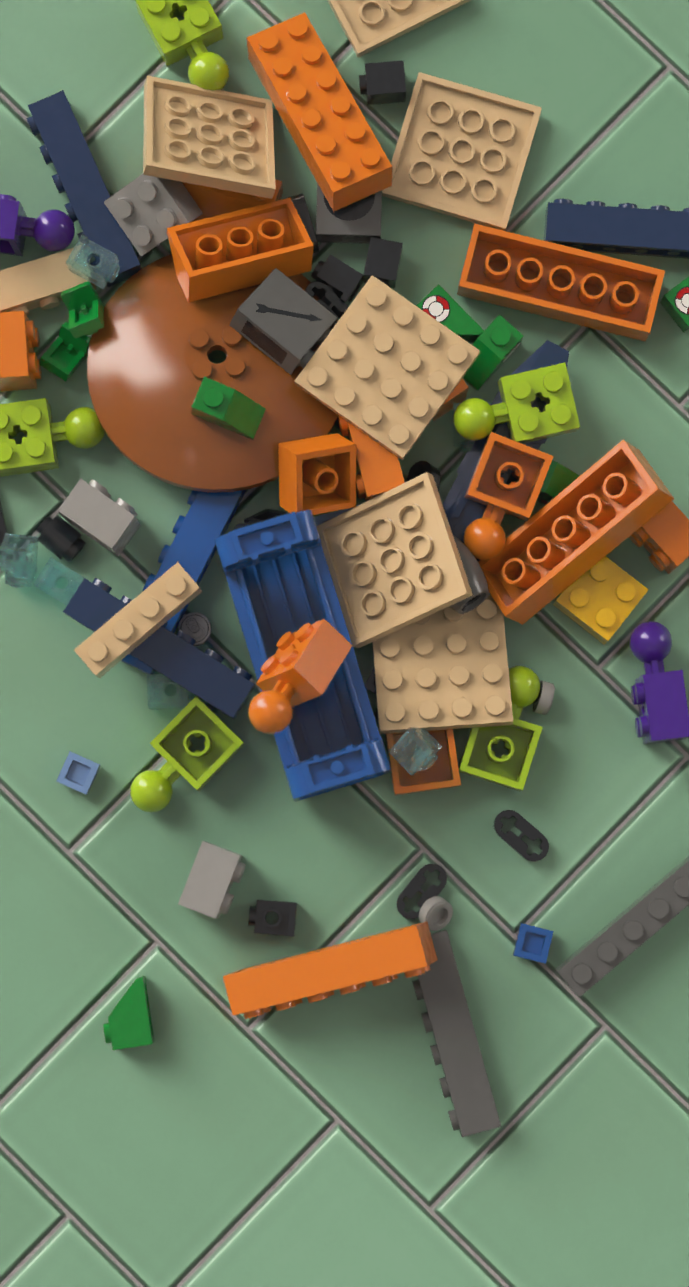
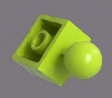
[135,0,229,91]
[453,362,580,444]
[0,398,105,477]
[459,666,543,792]
[130,696,245,812]

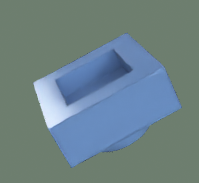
[56,751,101,795]

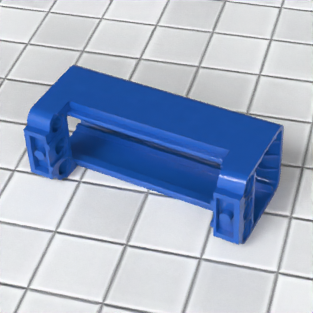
[214,510,391,802]

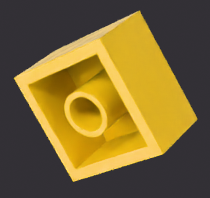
[553,556,649,645]

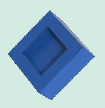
[513,923,554,964]

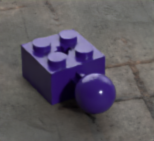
[0,194,75,256]
[630,621,689,745]

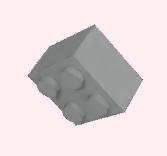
[104,174,203,256]
[58,478,141,557]
[178,841,246,919]

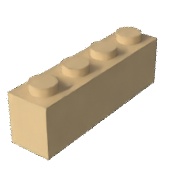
[0,245,96,315]
[74,562,202,678]

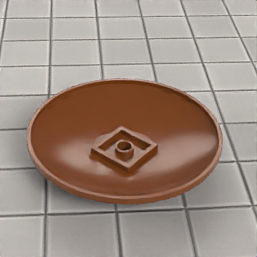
[87,254,338,493]

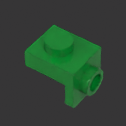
[61,281,104,339]
[40,322,91,381]

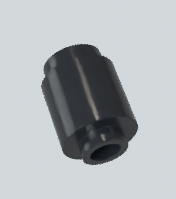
[36,515,86,563]

